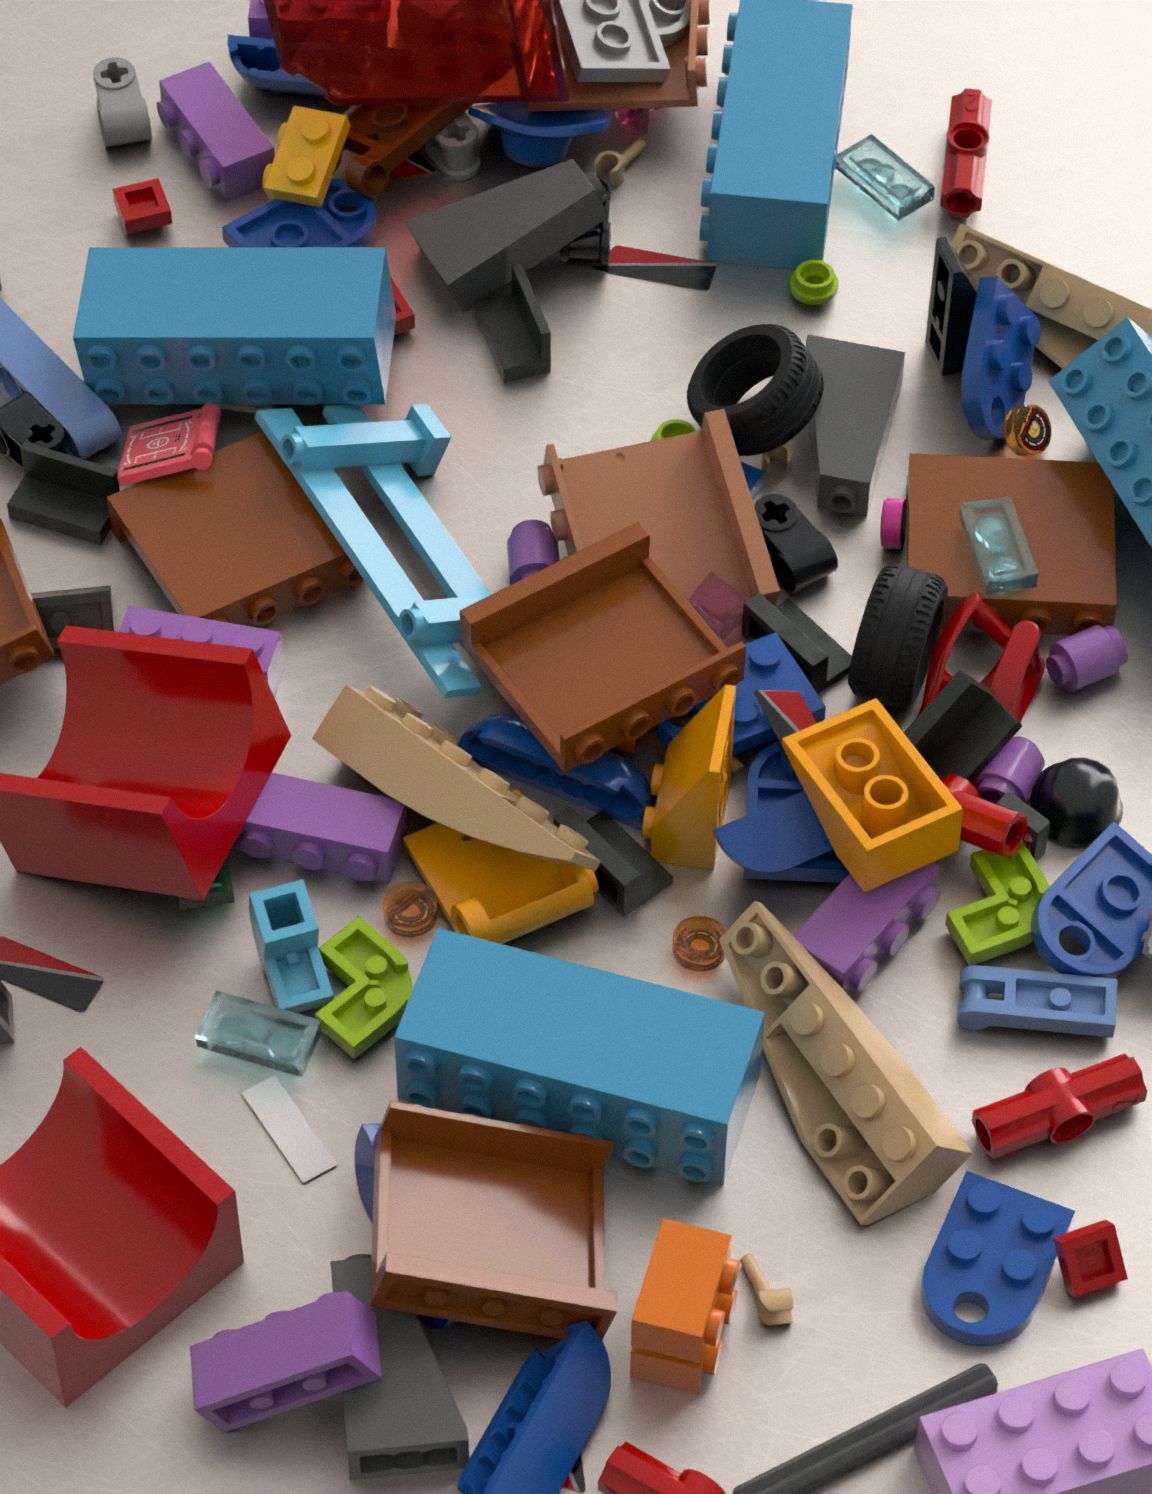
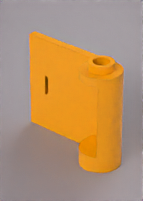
[402,789,599,944]

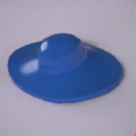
[468,99,611,168]

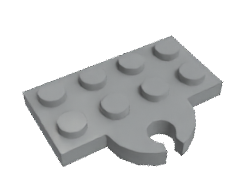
[550,0,691,82]

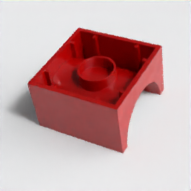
[0,626,291,900]
[0,1047,244,1408]

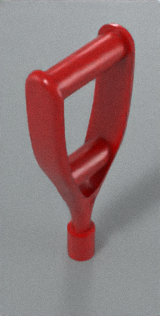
[905,592,1012,730]
[971,620,1046,790]

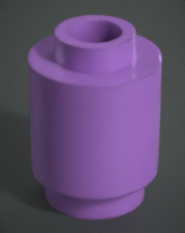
[507,520,560,585]
[1046,625,1128,692]
[975,736,1045,804]

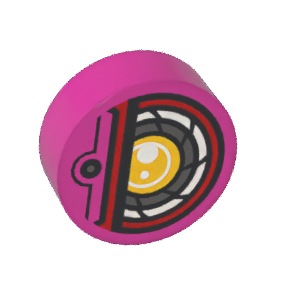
[880,498,907,550]

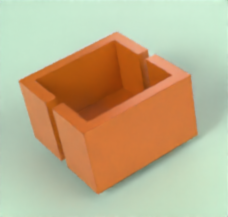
[630,1218,740,1395]

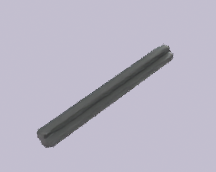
[733,1363,998,1494]

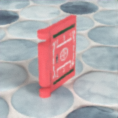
[117,403,222,486]

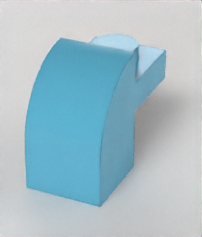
[249,879,334,1018]

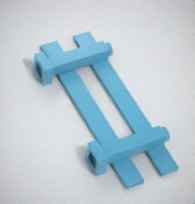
[254,404,492,698]

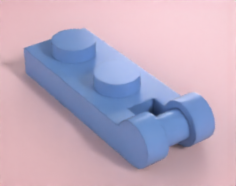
[957,965,1117,1038]

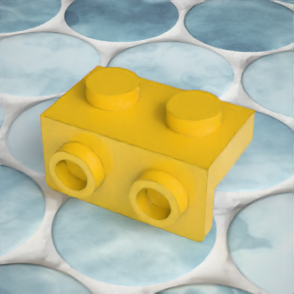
[262,106,351,207]

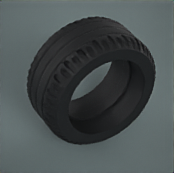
[687,324,824,456]
[848,563,948,708]

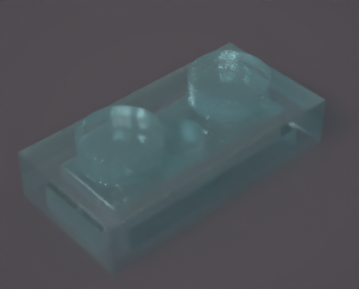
[835,134,935,221]
[959,496,1039,595]
[195,990,322,1077]

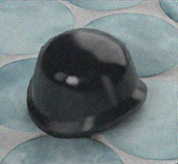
[1030,757,1123,847]

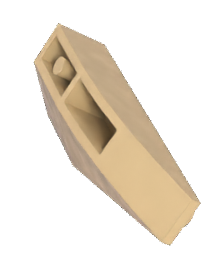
[951,224,1152,369]
[312,685,601,871]
[719,901,973,1226]

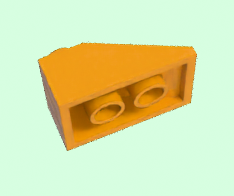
[642,685,736,870]
[782,698,963,893]

